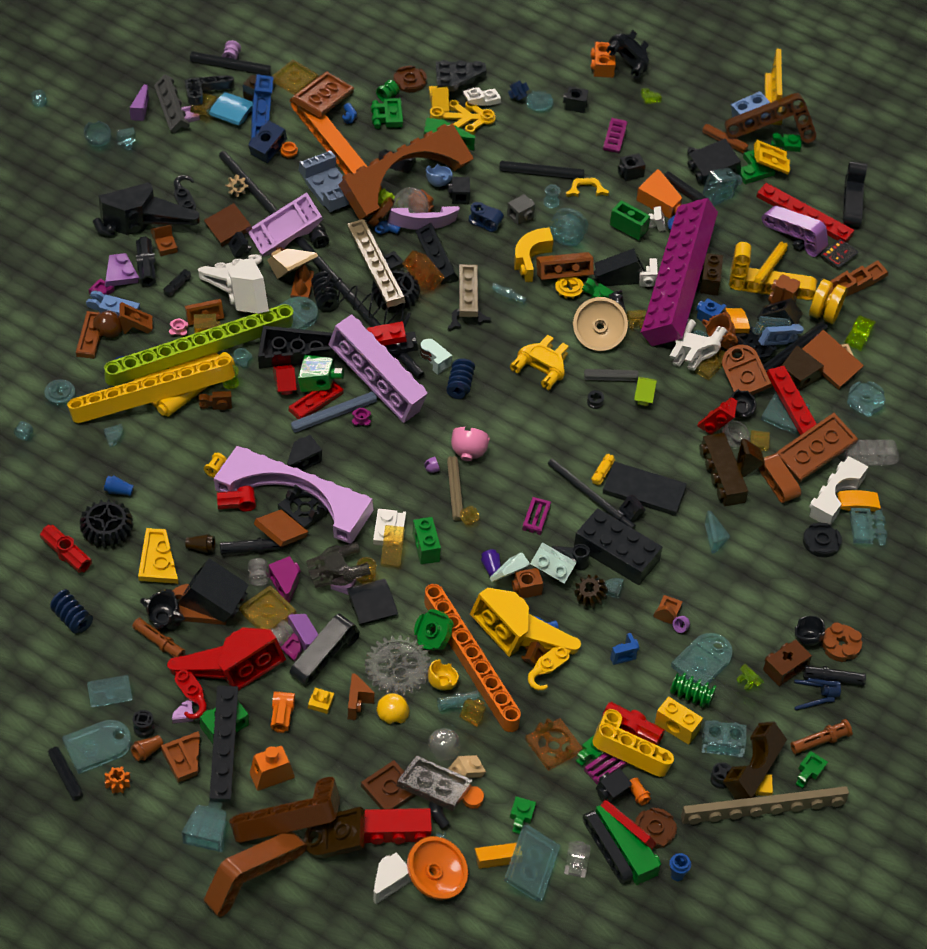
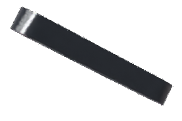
[582,810,633,884]

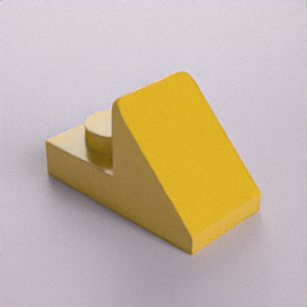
[429,86,449,113]

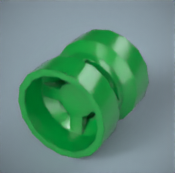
[376,80,399,102]

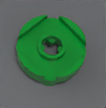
[414,609,454,650]

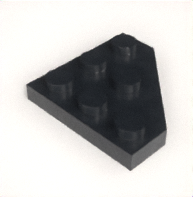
[435,60,486,92]

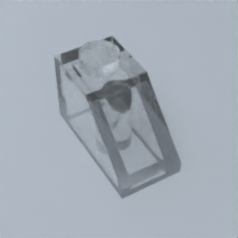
[564,841,591,878]

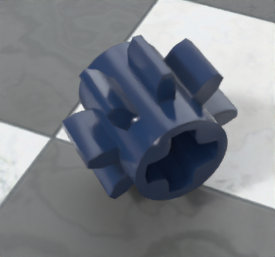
[508,80,529,101]

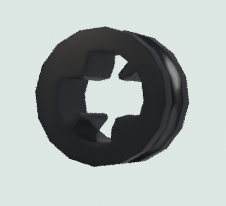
[587,390,604,409]

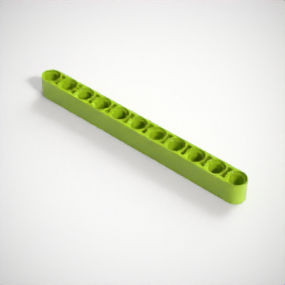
[104,304,293,386]

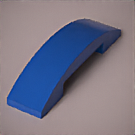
[251,74,274,142]

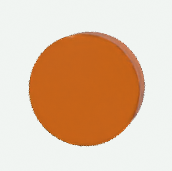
[463,786,484,808]

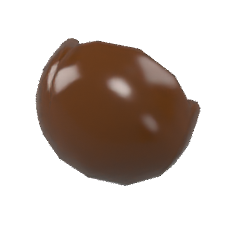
[93,310,122,338]

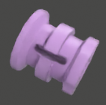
[222,40,241,59]

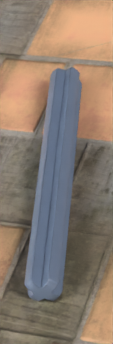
[291,391,377,432]

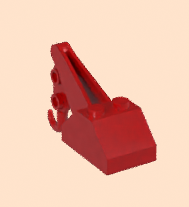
[167,627,286,719]

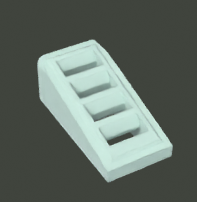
[490,553,530,582]

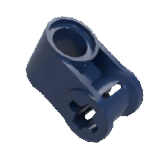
[469,202,504,232]

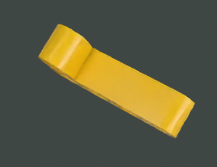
[592,709,674,777]

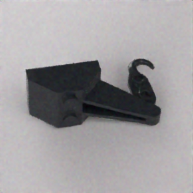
[98,175,200,235]

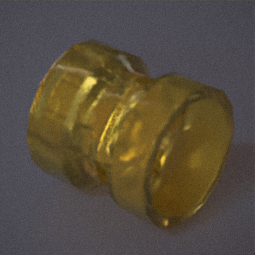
[356,557,376,584]

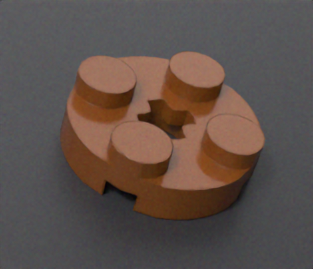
[821,623,862,662]

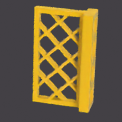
[764,49,783,125]

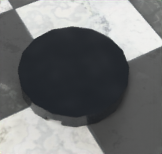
[803,522,842,558]

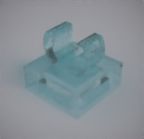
[116,127,136,150]

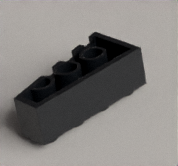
[258,326,336,369]

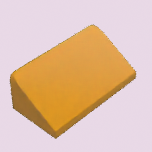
[475,843,522,869]

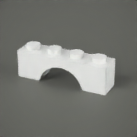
[809,456,868,525]

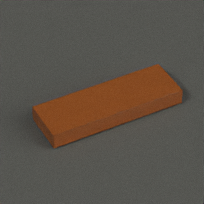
[76,311,101,359]

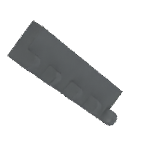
[154,74,190,133]

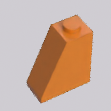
[636,169,682,219]

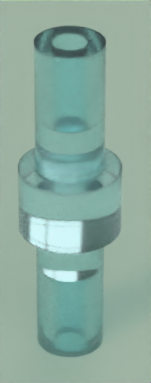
[492,283,526,304]

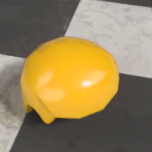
[428,659,459,691]
[376,693,410,725]

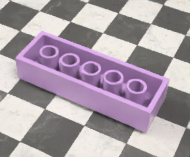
[329,314,428,423]

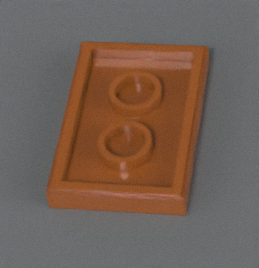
[802,330,864,390]

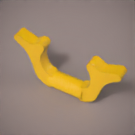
[566,178,609,197]

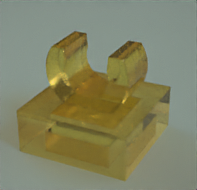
[626,310,646,329]
[460,698,486,727]

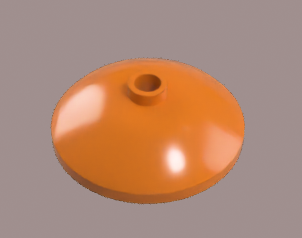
[407,836,468,900]

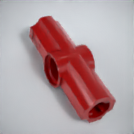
[40,524,92,573]
[602,702,665,745]

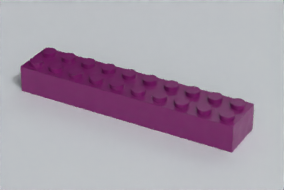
[641,198,718,346]

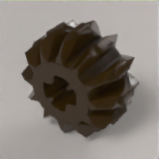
[574,574,608,609]

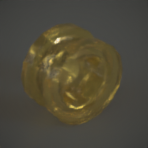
[460,506,479,525]

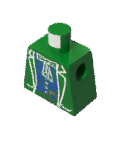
[298,355,344,392]

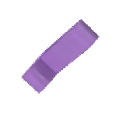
[761,206,828,257]

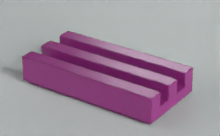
[522,497,551,535]
[584,753,629,785]

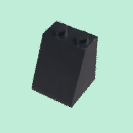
[178,558,249,622]

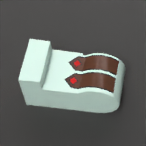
[420,339,452,375]

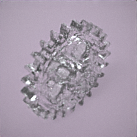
[365,635,431,696]

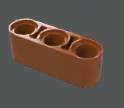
[758,453,801,503]

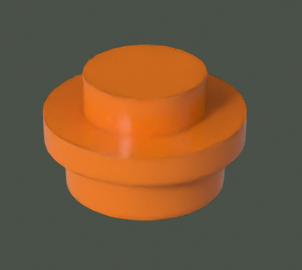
[280,142,298,157]

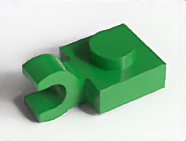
[771,133,801,152]
[582,278,614,299]
[576,734,605,766]
[796,751,828,789]
[510,797,536,834]

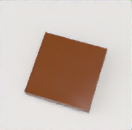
[254,509,309,547]

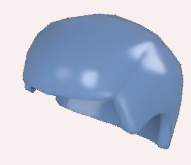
[426,164,453,187]

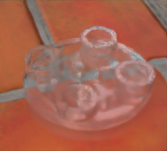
[392,187,429,213]

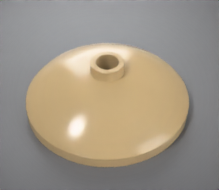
[573,297,628,351]

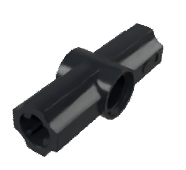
[136,236,156,287]

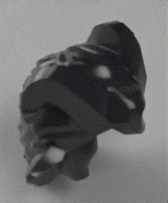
[140,589,185,630]

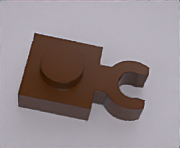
[199,391,232,410]

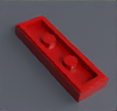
[289,381,344,419]
[600,800,656,850]

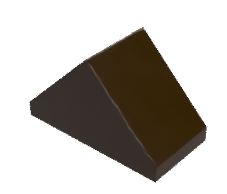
[736,439,765,477]

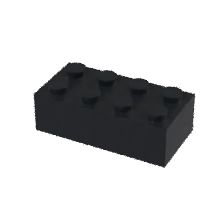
[574,508,663,585]

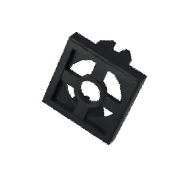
[278,485,329,529]

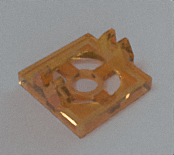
[525,718,583,770]

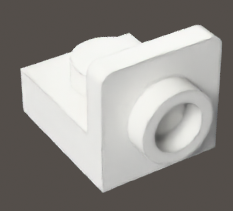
[639,258,658,287]

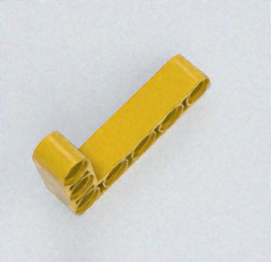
[729,242,817,300]

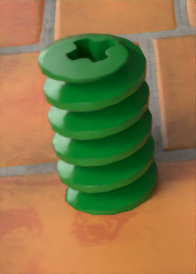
[670,672,716,708]

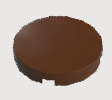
[393,66,427,93]
[367,196,395,227]
[635,808,677,849]

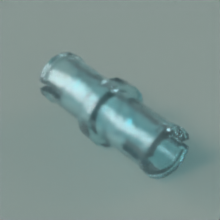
[437,690,480,711]

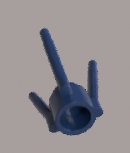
[794,678,841,710]

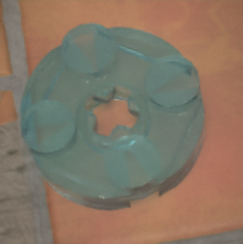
[847,381,885,416]

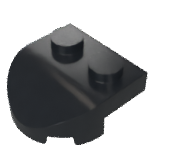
[736,327,777,362]

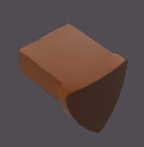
[653,595,683,624]

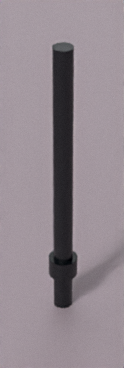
[548,458,636,529]

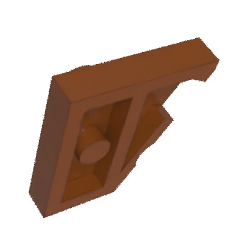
[161,731,200,783]

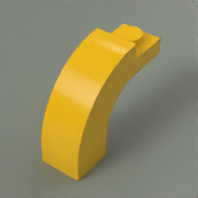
[514,227,554,282]

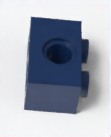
[248,120,288,164]

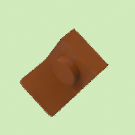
[150,225,178,256]
[119,302,152,334]
[348,674,375,720]

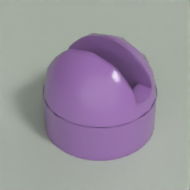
[424,456,440,473]
[673,616,690,633]

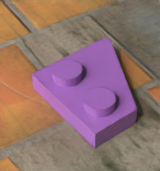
[105,253,139,287]

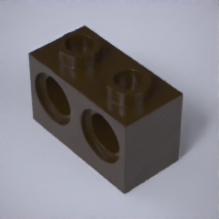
[700,253,723,296]

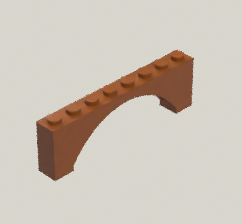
[338,123,474,220]

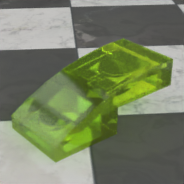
[844,315,876,350]

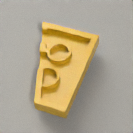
[138,528,178,584]

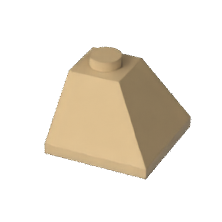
[267,249,318,279]

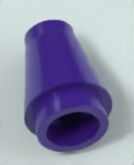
[481,549,501,577]

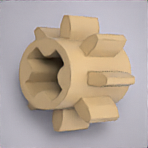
[225,175,248,197]

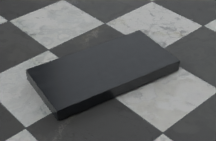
[602,461,687,516]

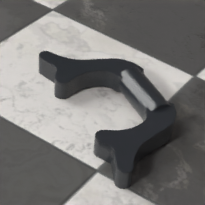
[448,309,491,331]

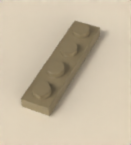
[459,265,478,317]

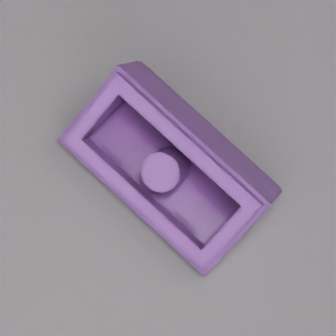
[288,614,318,651]

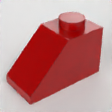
[273,365,297,395]

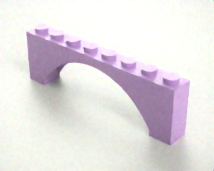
[213,446,373,544]

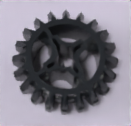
[371,269,420,312]
[79,499,133,549]

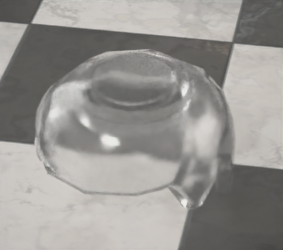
[722,420,750,448]
[428,728,461,761]

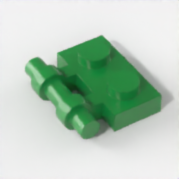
[371,98,403,129]

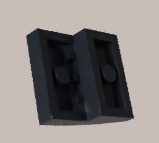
[347,579,398,625]

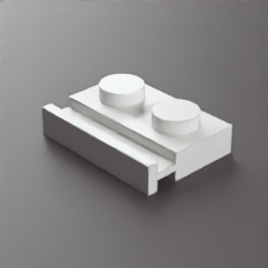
[373,509,406,547]

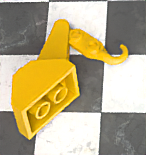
[470,588,581,691]

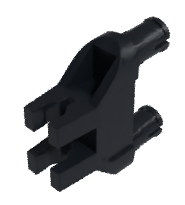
[606,30,649,78]

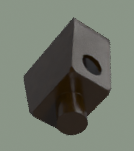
[782,346,824,390]

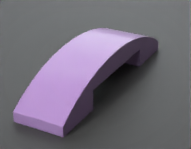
[388,206,459,230]

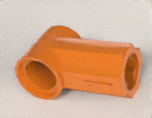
[271,691,295,733]

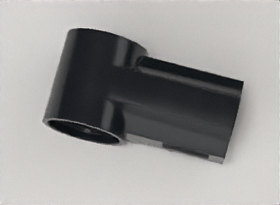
[552,544,590,570]

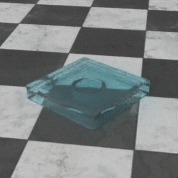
[761,392,810,434]

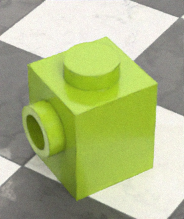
[634,377,657,406]

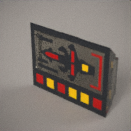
[820,239,859,268]

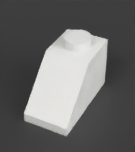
[373,852,411,904]

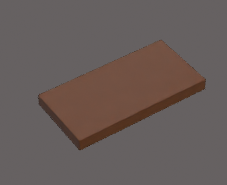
[292,71,354,118]
[776,413,858,482]

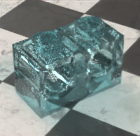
[702,720,747,757]

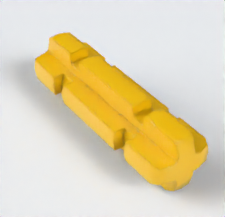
[591,454,615,485]

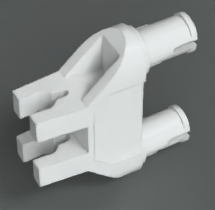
[669,319,727,370]

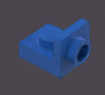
[611,633,639,665]

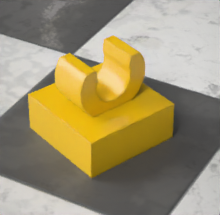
[308,688,334,714]

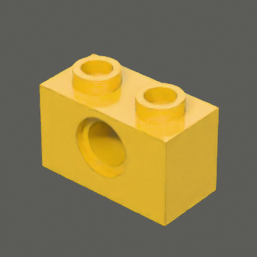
[654,697,703,745]

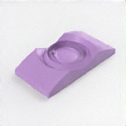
[248,192,323,257]

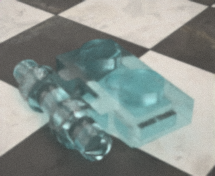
[850,508,887,545]

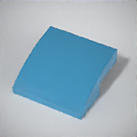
[208,92,253,125]

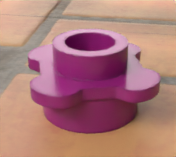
[352,408,371,426]

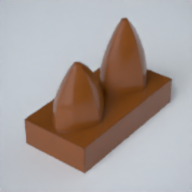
[291,264,314,302]
[185,299,224,325]

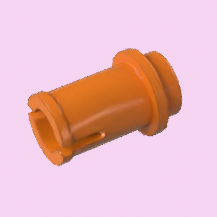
[630,778,651,805]

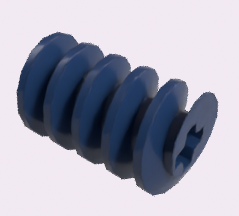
[446,359,475,399]
[50,589,93,634]

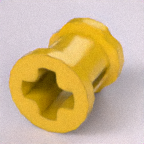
[204,453,227,478]

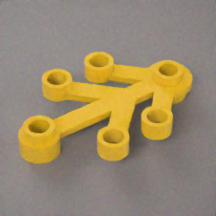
[430,100,496,135]

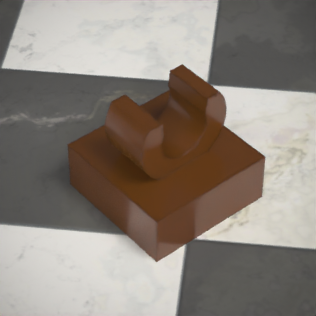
[521,641,548,668]

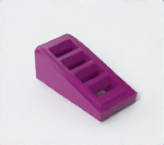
[603,118,627,153]

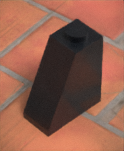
[594,248,646,286]

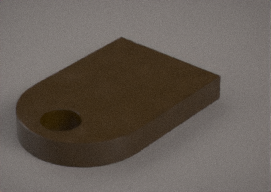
[304,806,365,859]

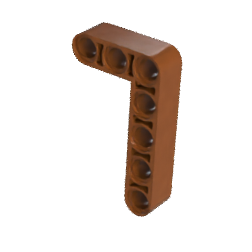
[204,831,307,917]

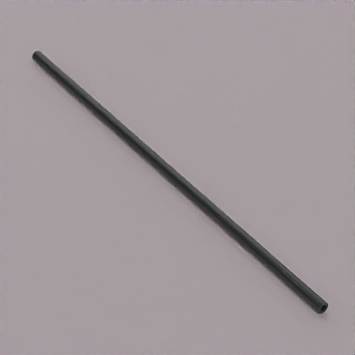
[219,151,425,379]

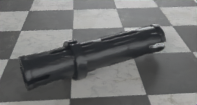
[220,537,280,555]
[803,665,866,686]

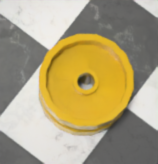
[809,279,848,324]

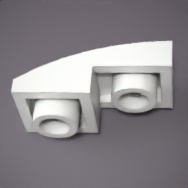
[463,87,501,106]

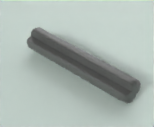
[584,369,639,381]

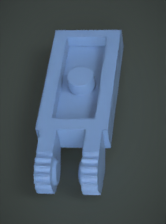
[86,290,140,316]
[758,324,804,346]

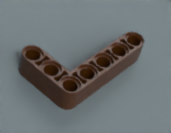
[724,93,816,143]
[229,777,340,842]

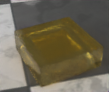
[750,430,770,451]

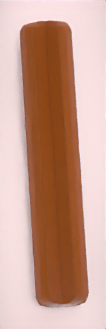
[702,124,748,153]

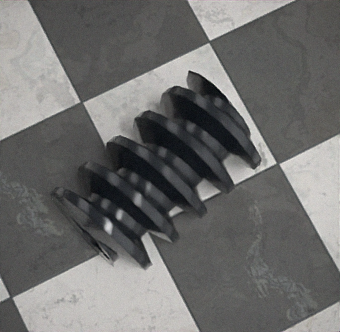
[311,271,340,312]

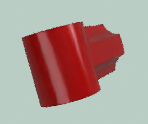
[216,486,256,512]

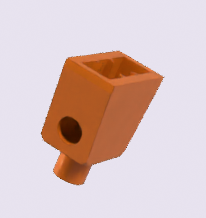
[250,746,295,791]

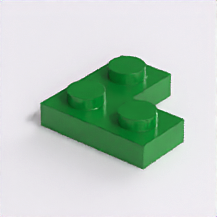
[737,150,775,184]

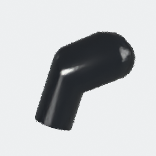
[93,218,116,237]
[428,799,450,829]

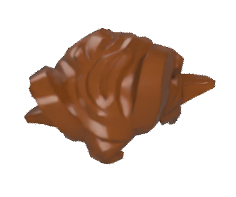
[702,312,738,349]

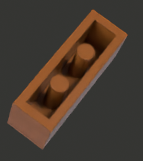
[536,252,594,280]

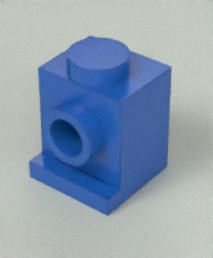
[696,298,727,321]

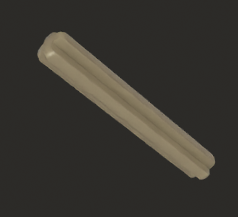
[447,456,463,521]

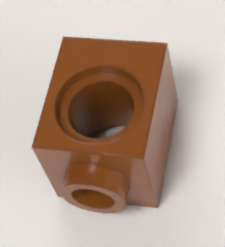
[512,568,544,598]

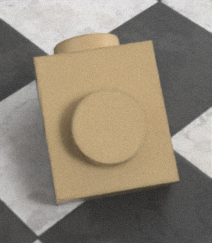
[448,755,486,785]

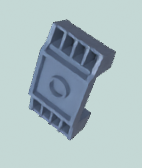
[298,151,350,212]

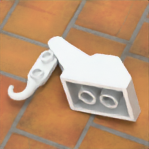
[198,255,269,313]

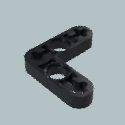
[185,75,234,105]

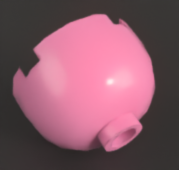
[451,427,490,461]

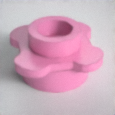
[169,318,188,336]

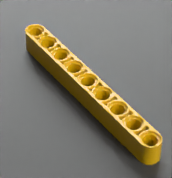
[67,356,235,423]

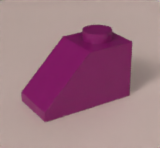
[268,556,300,605]

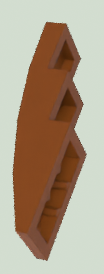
[831,260,888,296]

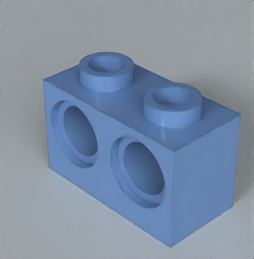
[731,91,770,125]

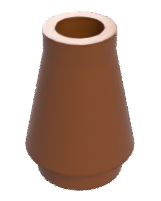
[131,735,163,761]

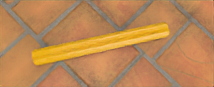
[754,241,788,285]

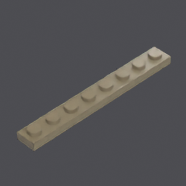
[347,219,405,307]
[681,786,849,824]

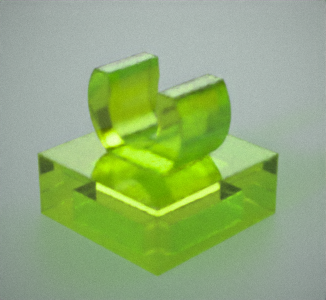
[737,664,764,690]

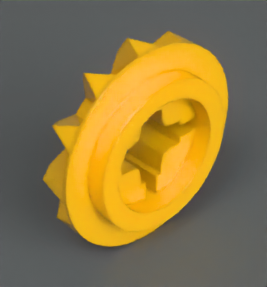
[555,276,584,299]

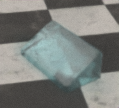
[87,675,132,707]

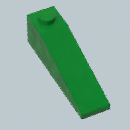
[595,805,661,885]

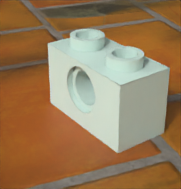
[530,542,576,584]

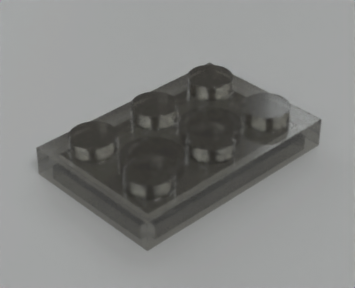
[397,755,473,811]

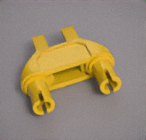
[510,335,569,390]

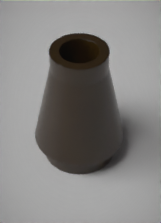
[185,534,216,554]

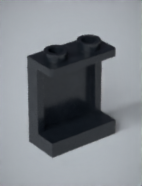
[687,138,741,187]

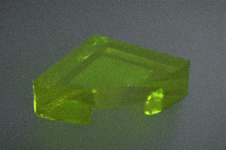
[640,88,662,104]

